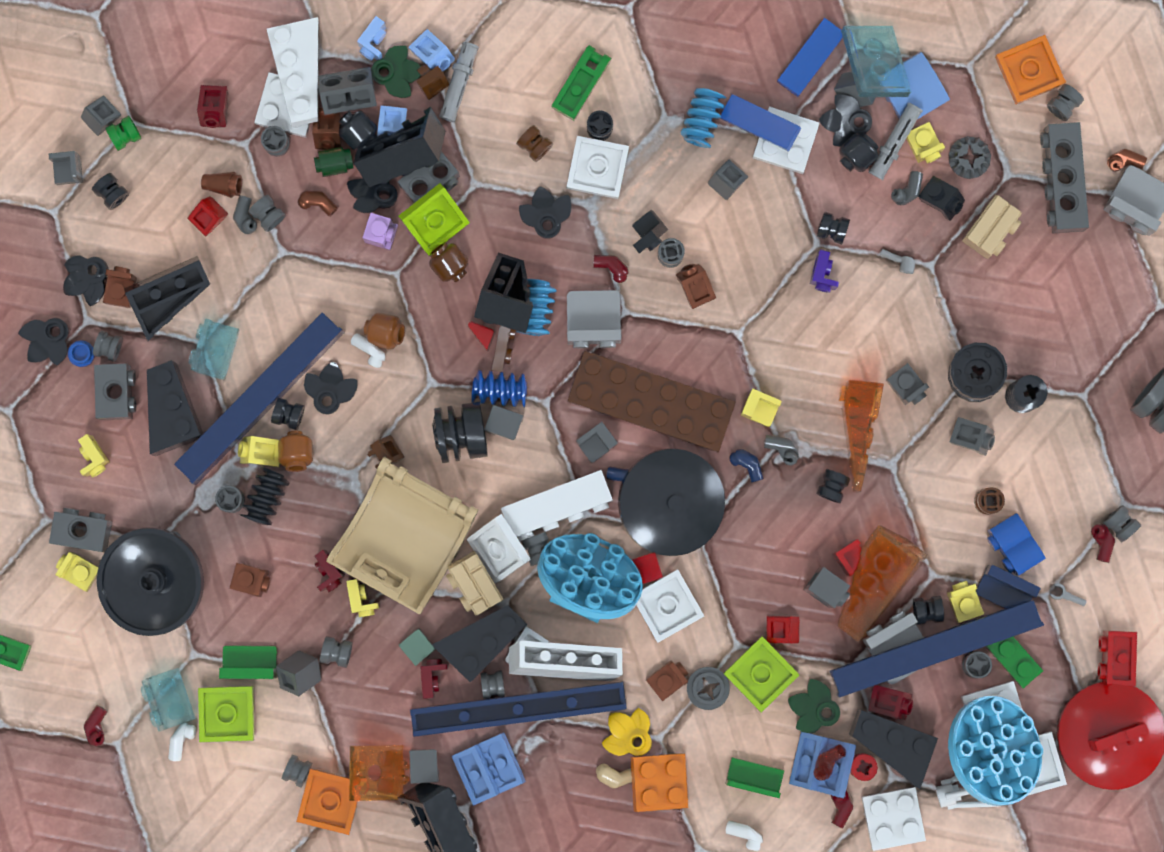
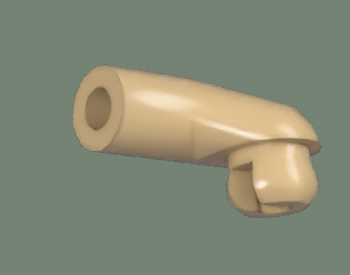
[596,764,632,788]

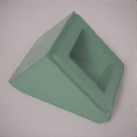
[398,628,436,666]

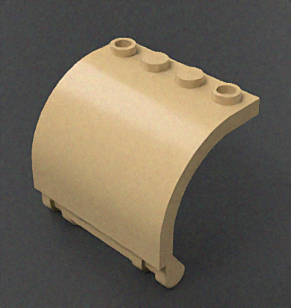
[326,457,479,614]

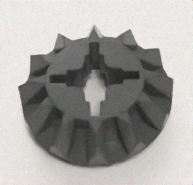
[948,136,992,179]
[687,667,730,710]

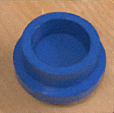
[68,340,95,367]

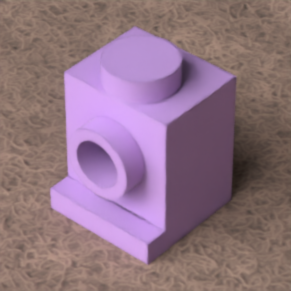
[363,213,398,250]

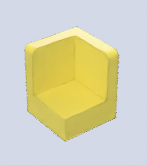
[741,388,782,427]

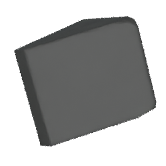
[81,96,121,136]
[708,160,748,200]

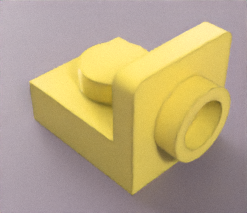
[906,122,945,164]
[78,434,110,478]
[238,436,279,467]
[55,552,98,592]
[346,579,380,617]
[947,581,984,623]

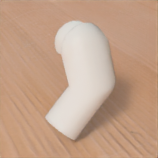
[351,333,385,368]
[168,723,196,761]
[726,821,763,851]

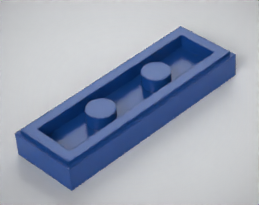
[777,18,846,97]
[721,94,802,152]

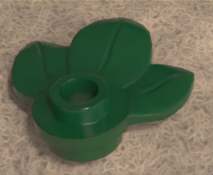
[371,46,421,98]
[788,679,840,733]

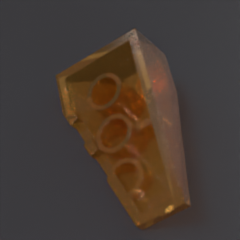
[838,380,884,493]
[837,525,928,643]

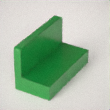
[219,646,277,679]
[725,757,784,798]

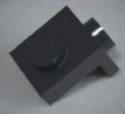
[918,176,965,221]
[632,210,668,254]

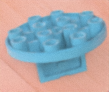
[537,533,643,623]
[948,696,1043,806]

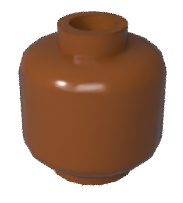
[364,313,405,350]
[278,430,313,472]

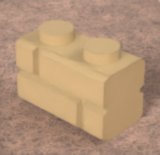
[962,195,1022,259]
[446,551,503,616]

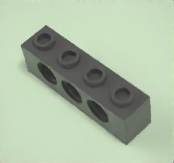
[1040,122,1089,234]

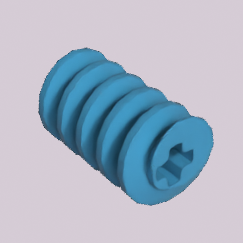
[680,88,726,148]
[516,279,557,336]

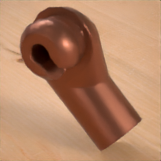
[297,190,338,217]

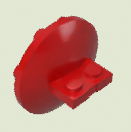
[1057,682,1164,790]

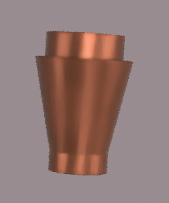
[201,172,243,198]

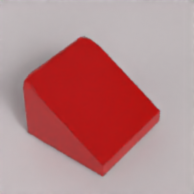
[187,196,228,237]
[468,321,495,352]
[632,552,663,584]
[767,616,800,643]

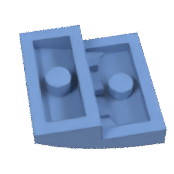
[876,52,950,119]
[451,732,526,806]
[789,732,856,798]

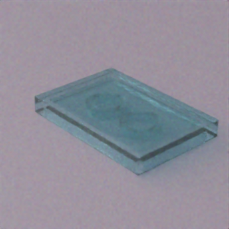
[841,26,911,97]

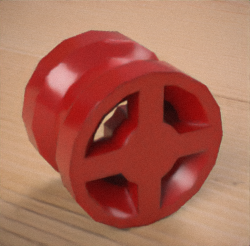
[850,753,878,781]

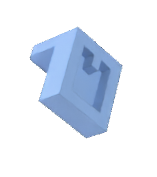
[357,16,386,61]
[409,29,455,72]
[377,106,407,137]

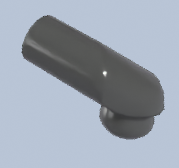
[891,171,923,205]
[764,435,799,466]

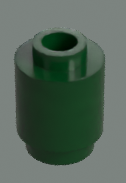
[313,147,354,177]

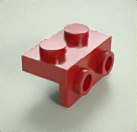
[1097,631,1137,686]

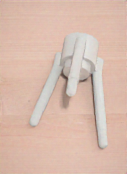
[935,775,1000,810]

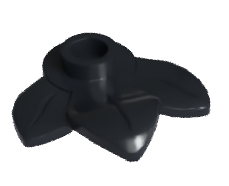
[819,94,872,147]
[347,178,398,213]
[519,187,572,239]
[63,255,109,306]
[18,318,69,365]
[304,362,358,415]

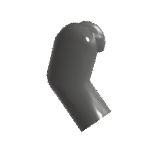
[233,195,257,234]

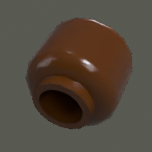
[429,242,468,282]

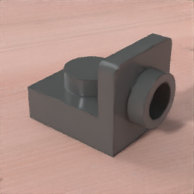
[886,363,929,405]
[949,417,995,456]

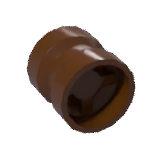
[516,125,553,162]
[974,487,1005,515]

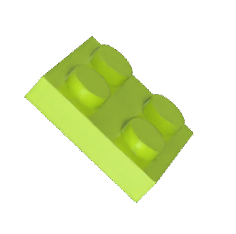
[398,183,470,256]
[723,636,799,713]
[198,686,255,742]

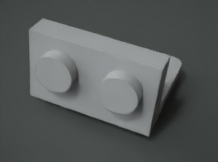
[1103,166,1164,236]
[567,290,621,349]
[863,611,924,684]

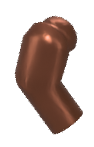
[1107,149,1147,172]

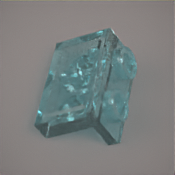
[188,319,240,381]
[141,668,196,732]

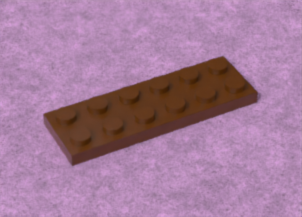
[567,351,736,453]

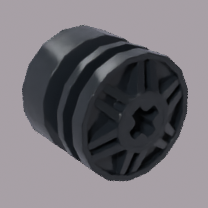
[948,342,1007,402]
[432,402,488,463]

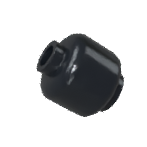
[338,111,377,150]
[839,133,879,172]

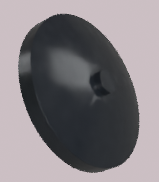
[618,449,725,556]
[97,528,204,636]

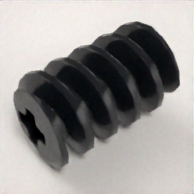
[1005,375,1048,413]
[239,466,290,525]

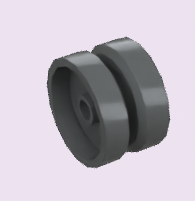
[1130,368,1164,434]

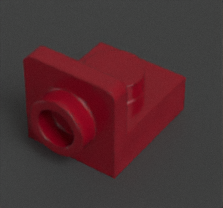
[197,85,228,128]
[315,550,344,593]
[420,659,448,699]
[868,685,913,720]

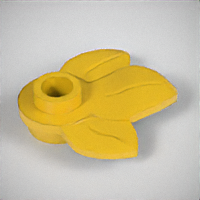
[602,708,652,756]

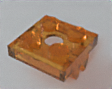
[349,745,410,801]

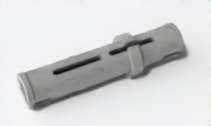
[439,42,479,122]
[869,103,923,180]

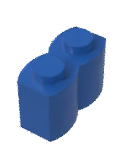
[987,513,1046,576]

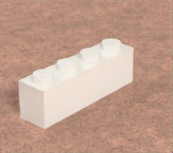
[501,470,613,542]
[509,641,623,681]

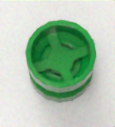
[105,115,142,151]

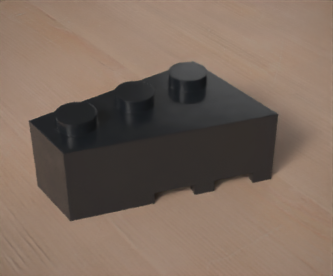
[354,107,446,187]
[474,252,533,333]
[124,256,210,341]
[147,360,204,456]
[432,605,527,683]
[849,709,938,789]
[397,783,477,852]

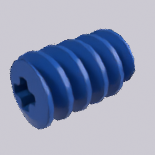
[472,370,527,408]

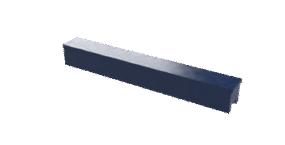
[174,312,345,485]
[830,600,1044,698]
[410,682,627,737]

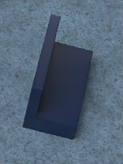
[976,564,1041,609]

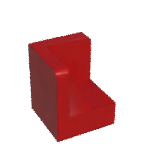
[832,539,870,577]

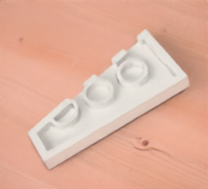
[267,17,319,127]

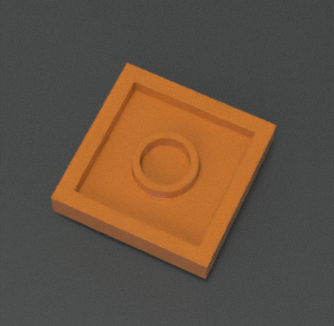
[995,35,1066,105]
[630,753,688,812]
[296,768,363,835]

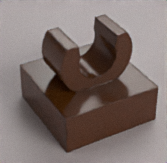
[416,64,449,100]
[367,435,404,469]

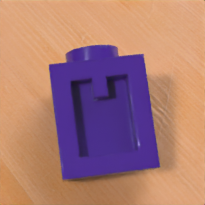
[810,250,839,293]

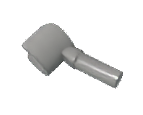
[880,249,915,274]
[1050,583,1086,606]

